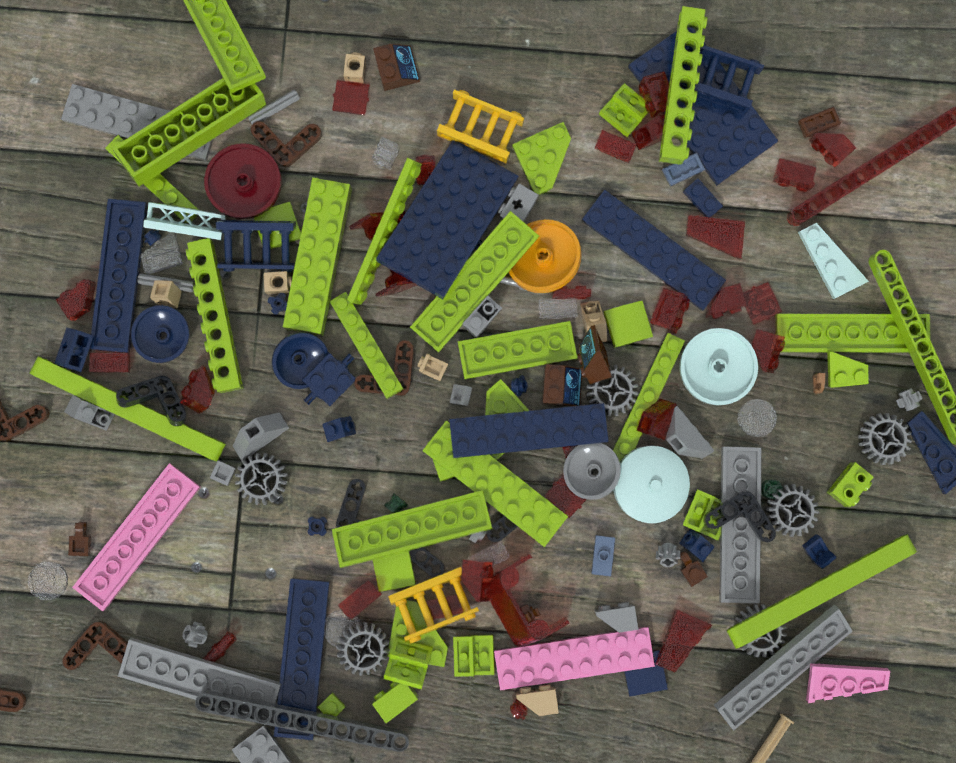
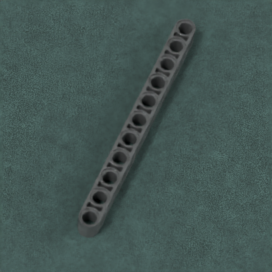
[195,690,409,752]

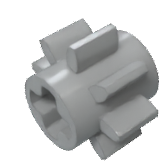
[896,388,923,411]
[656,543,680,567]
[183,622,208,648]

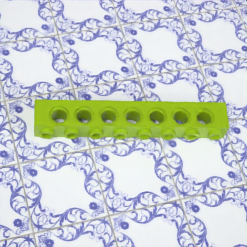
[659,6,707,165]
[186,238,244,393]

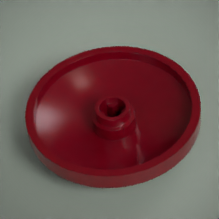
[204,143,282,219]

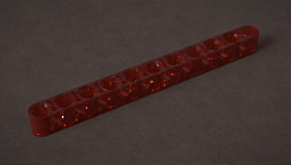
[787,106,956,226]

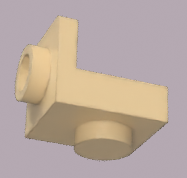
[418,353,448,382]

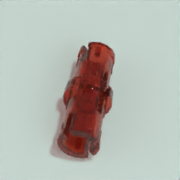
[202,631,237,663]

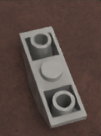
[665,406,714,459]
[233,413,289,461]

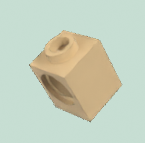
[343,52,366,84]
[264,271,292,295]
[150,280,182,308]

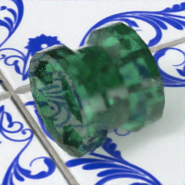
[761,480,783,499]
[384,493,408,513]

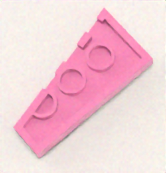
[806,663,890,703]

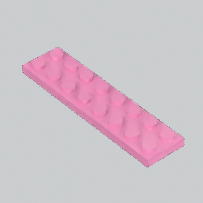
[72,463,201,611]
[494,626,655,690]

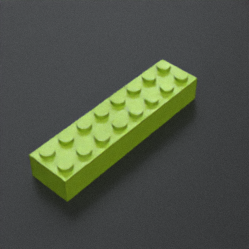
[112,78,266,186]
[283,177,352,336]

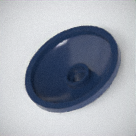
[131,305,190,363]
[272,332,328,389]

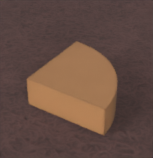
[813,373,825,394]

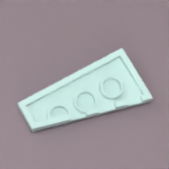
[798,223,869,299]

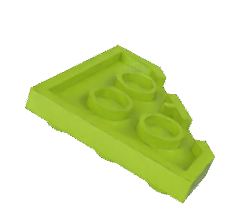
[512,122,571,195]
[485,379,529,460]
[387,599,448,667]

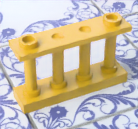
[437,89,524,164]
[388,567,479,644]

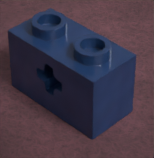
[54,327,94,372]

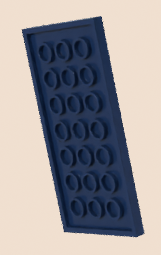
[628,27,778,186]
[376,140,519,299]

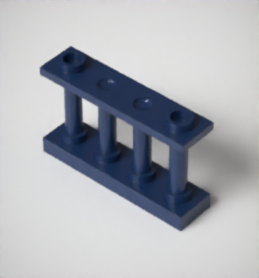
[679,43,764,113]
[216,220,296,272]

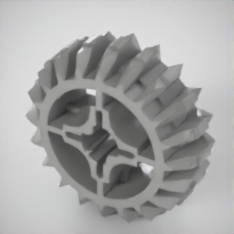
[586,365,638,416]
[858,413,912,465]
[235,453,288,505]
[766,484,819,537]
[733,604,787,657]
[336,622,390,676]

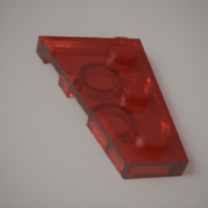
[686,215,745,260]
[655,610,712,673]

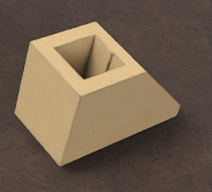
[580,301,607,342]
[516,684,559,716]

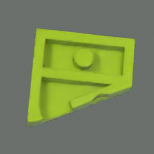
[827,350,869,388]

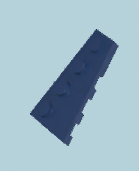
[906,411,956,494]

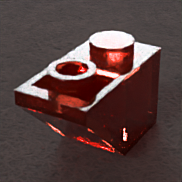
[631,115,677,150]
[809,133,856,168]
[56,279,96,321]
[705,283,746,319]
[752,329,785,373]
[180,366,215,414]
[636,399,677,440]
[461,560,493,602]

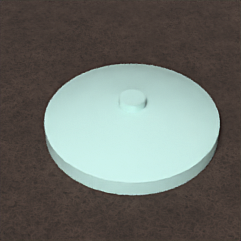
[680,328,758,405]
[613,446,690,523]

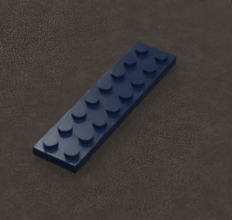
[581,190,726,311]
[89,199,148,353]
[449,403,609,458]
[274,578,330,740]

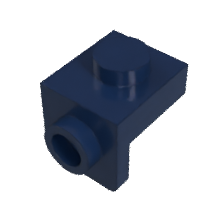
[322,416,356,442]
[679,529,714,562]
[802,534,836,569]

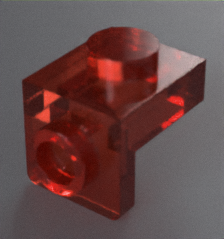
[415,155,436,185]

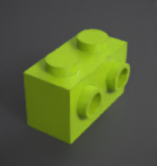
[827,462,874,507]
[372,682,419,723]

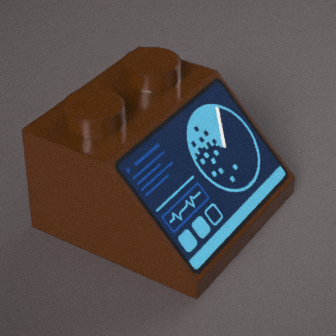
[373,44,420,91]
[578,325,612,384]
[542,364,582,407]

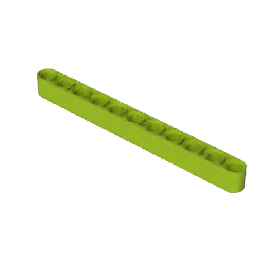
[868,250,956,445]
[29,356,226,462]
[726,534,917,649]

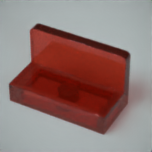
[338,580,382,621]

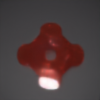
[510,699,528,720]

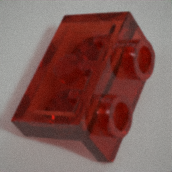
[639,71,669,118]
[773,158,817,192]
[650,288,690,334]

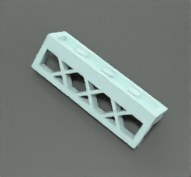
[144,202,226,240]

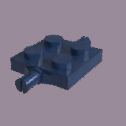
[302,352,356,406]

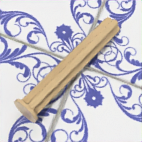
[751,713,794,763]

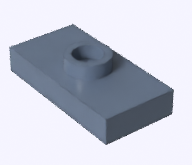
[662,153,705,187]
[591,535,615,576]

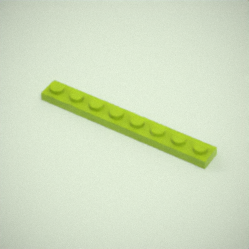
[347,158,422,305]
[613,333,685,462]

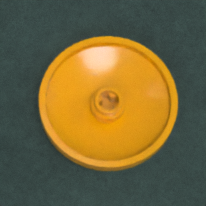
[509,219,582,293]

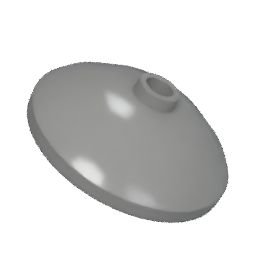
[563,443,621,500]

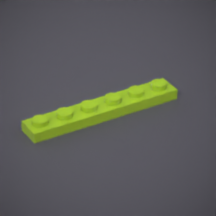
[105,135,199,223]
[329,292,403,399]

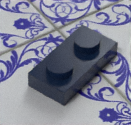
[683,178,723,220]

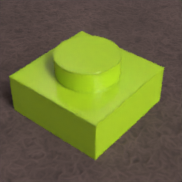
[318,692,346,716]

